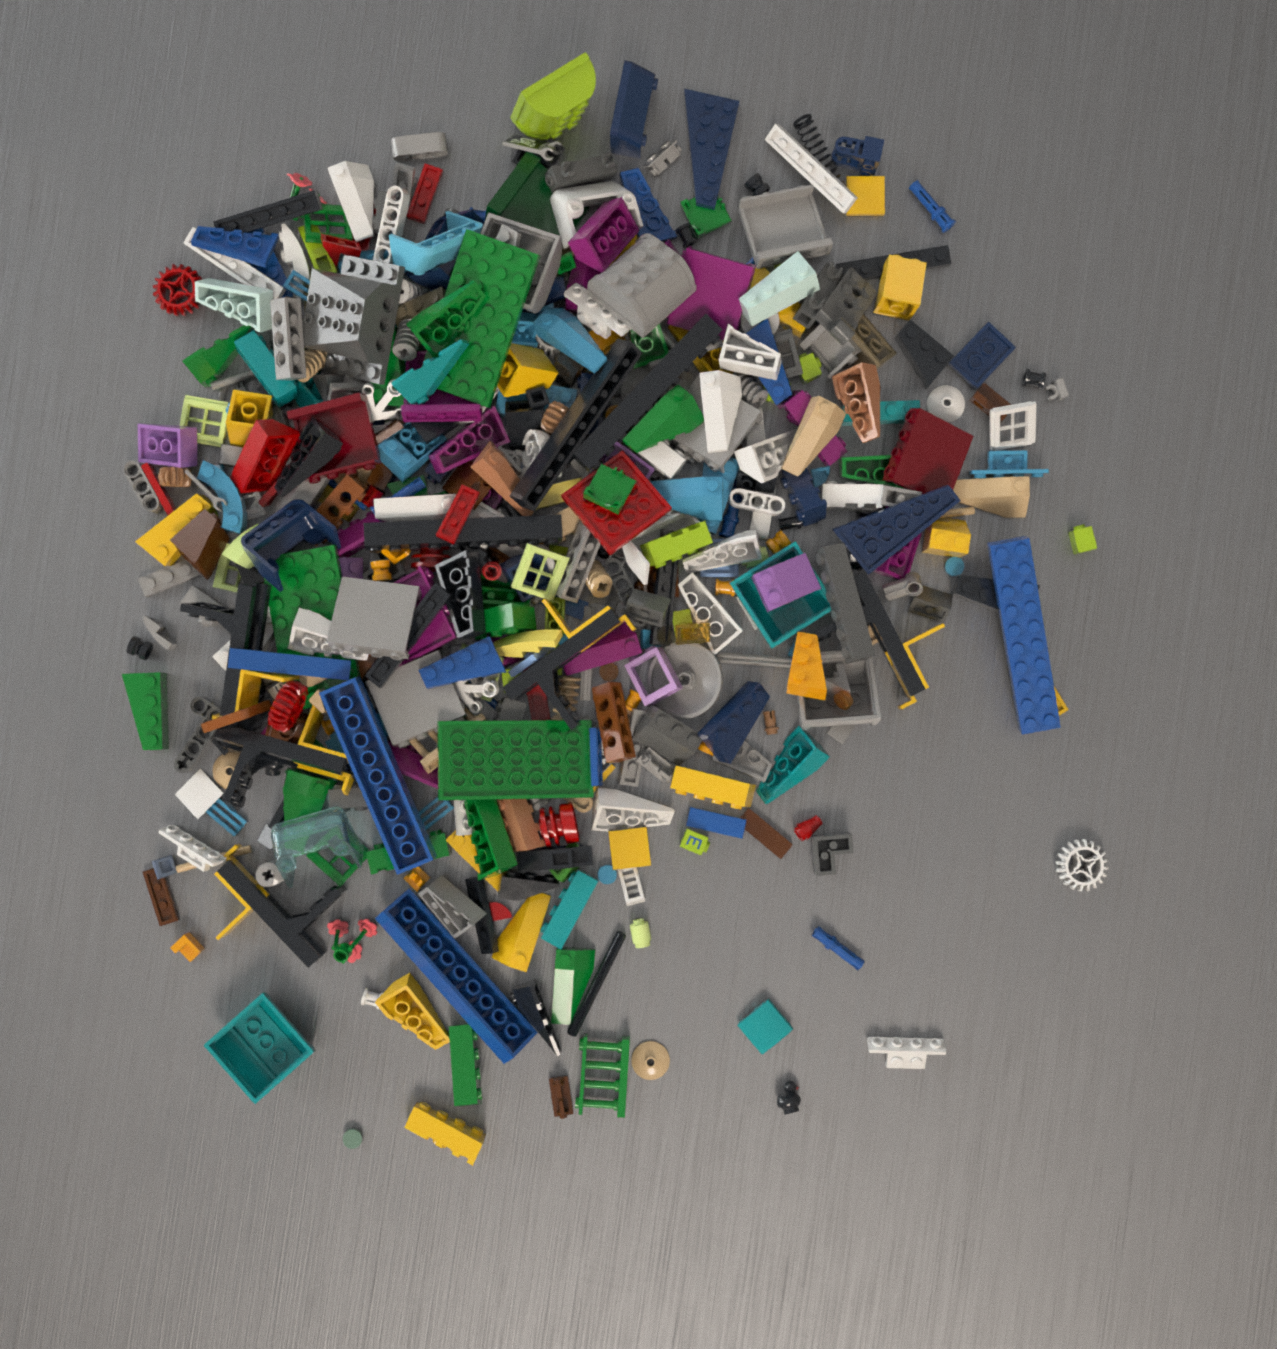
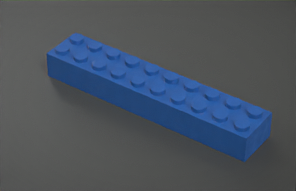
[987,536,1061,735]
[319,676,437,875]
[375,888,538,1064]

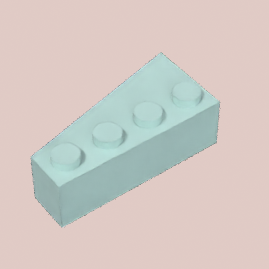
[739,251,820,326]
[195,278,273,333]

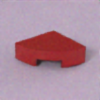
[489,902,512,921]

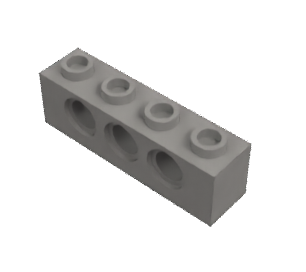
[270,297,306,381]
[556,520,600,603]

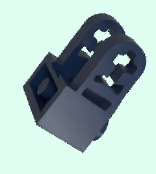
[831,136,884,176]

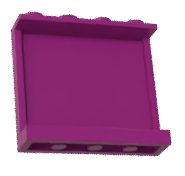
[666,246,756,341]
[401,351,482,422]
[393,566,457,667]

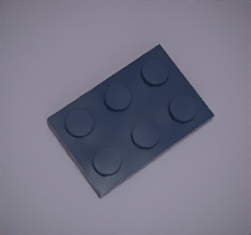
[948,321,1016,390]

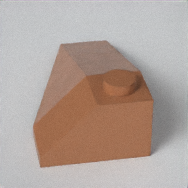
[832,362,880,443]
[471,441,534,516]

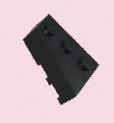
[895,319,954,389]

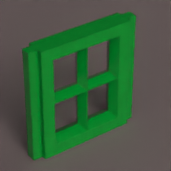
[303,204,352,243]
[306,823,369,887]

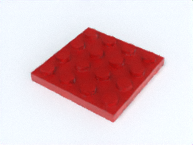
[561,450,672,556]

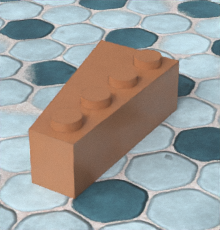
[496,799,546,852]

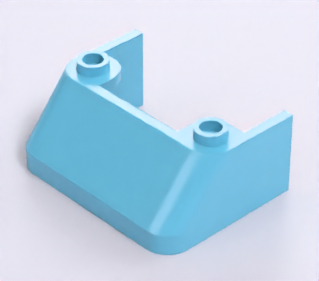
[389,211,483,275]

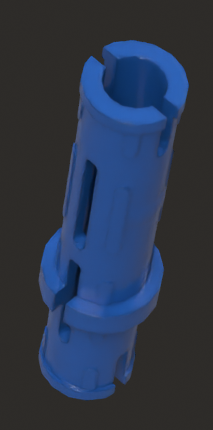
[811,926,865,971]

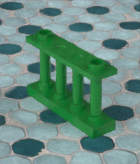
[575,1033,630,1118]

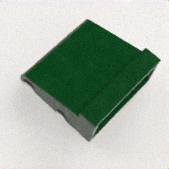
[485,151,589,248]

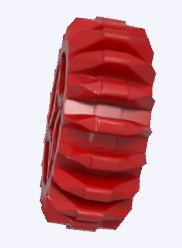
[152,264,203,316]
[268,680,308,732]

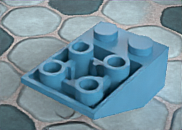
[378,422,447,483]

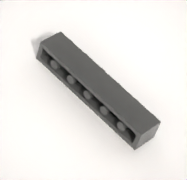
[816,543,875,664]

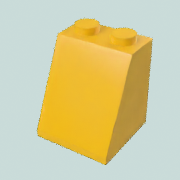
[873,254,926,321]
[497,343,558,397]
[226,390,272,448]
[921,518,971,558]

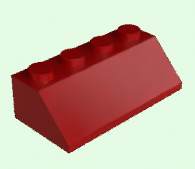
[230,419,300,493]

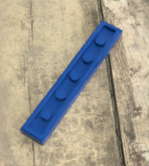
[228,648,351,680]

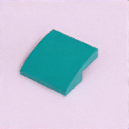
[737,999,793,1054]

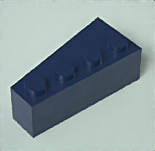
[697,681,770,764]

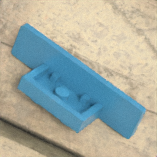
[969,450,1049,478]

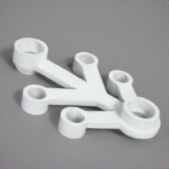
[362,379,402,433]
[453,681,499,713]

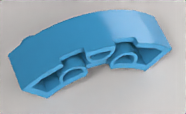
[197,460,248,535]

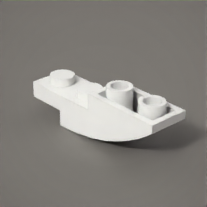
[279,224,311,304]

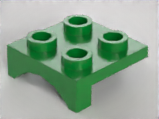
[680,196,732,239]
[583,464,636,515]

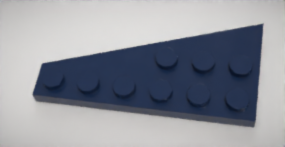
[684,88,740,210]
[832,485,961,575]

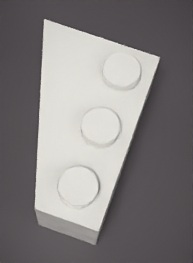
[719,324,782,380]

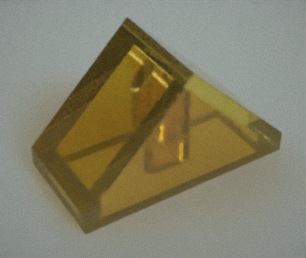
[675,622,710,645]

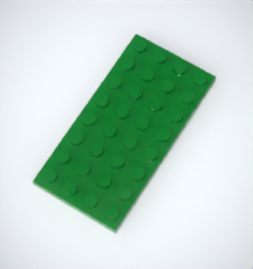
[422,229,540,408]
[264,545,361,709]
[437,720,594,801]

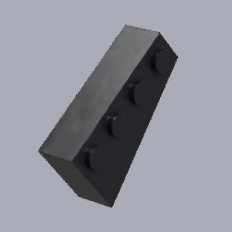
[435,550,486,639]
[950,575,1040,613]

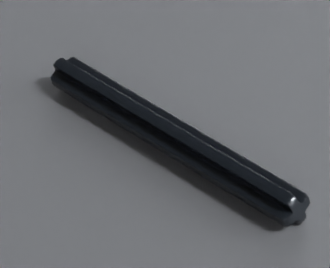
[567,931,626,1037]

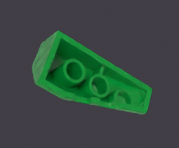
[406,280,486,358]
[182,325,256,388]
[623,384,704,453]
[551,947,596,1025]

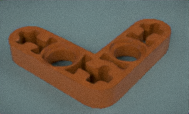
[201,699,272,733]

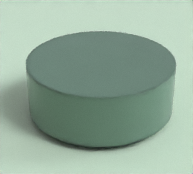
[343,1128,363,1149]

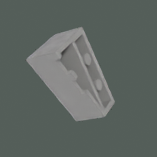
[418,875,487,939]

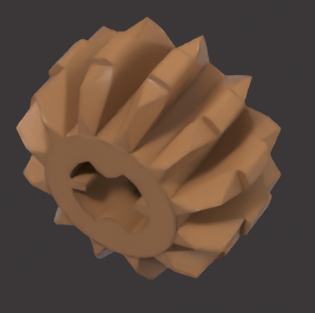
[541,401,569,435]
[158,467,192,487]

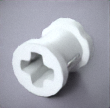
[361,988,383,1010]

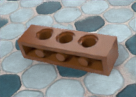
[315,474,368,547]
[592,682,636,763]

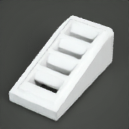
[618,867,645,906]

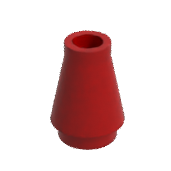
[482,560,502,581]
[793,815,823,842]

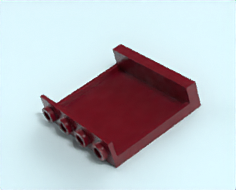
[287,392,381,484]
[883,408,974,495]

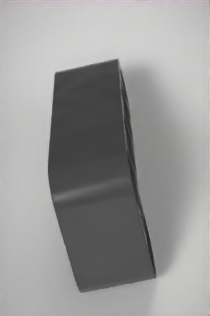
[174,697,221,773]

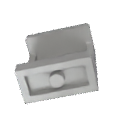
[799,324,862,379]

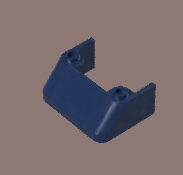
[610,60,659,159]
[406,209,485,291]
[241,499,341,592]

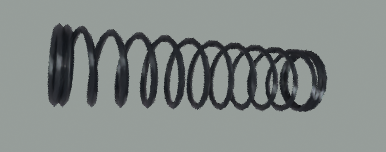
[793,114,847,187]

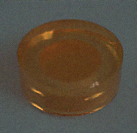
[599,663,619,681]
[834,690,853,710]

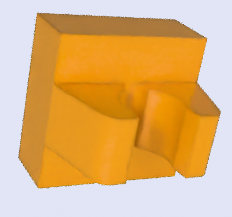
[403,866,431,892]

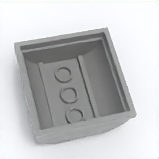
[480,213,562,313]
[586,233,697,338]
[797,650,881,730]

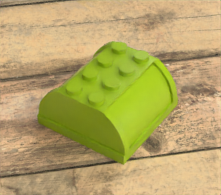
[510,52,596,141]

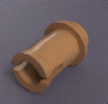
[763,710,779,735]

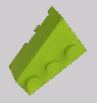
[639,521,713,568]

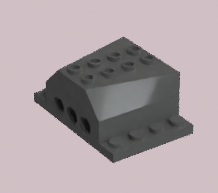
[303,255,405,385]

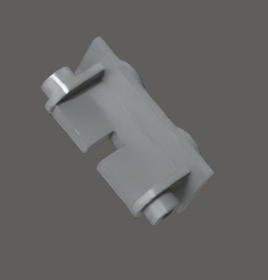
[643,140,682,176]
[636,747,675,783]

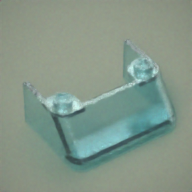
[271,807,364,888]

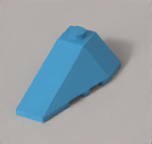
[533,308,607,373]
[650,477,723,521]

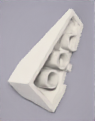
[328,161,375,242]
[700,370,742,453]
[734,429,797,483]
[374,494,456,522]
[683,530,762,573]
[288,608,369,660]
[591,788,675,832]

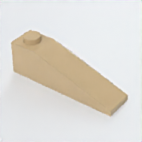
[781,396,846,476]
[953,476,1030,518]

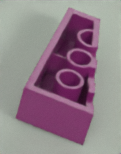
[776,390,848,466]
[429,406,510,474]

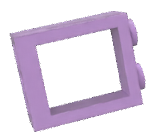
[624,646,683,706]

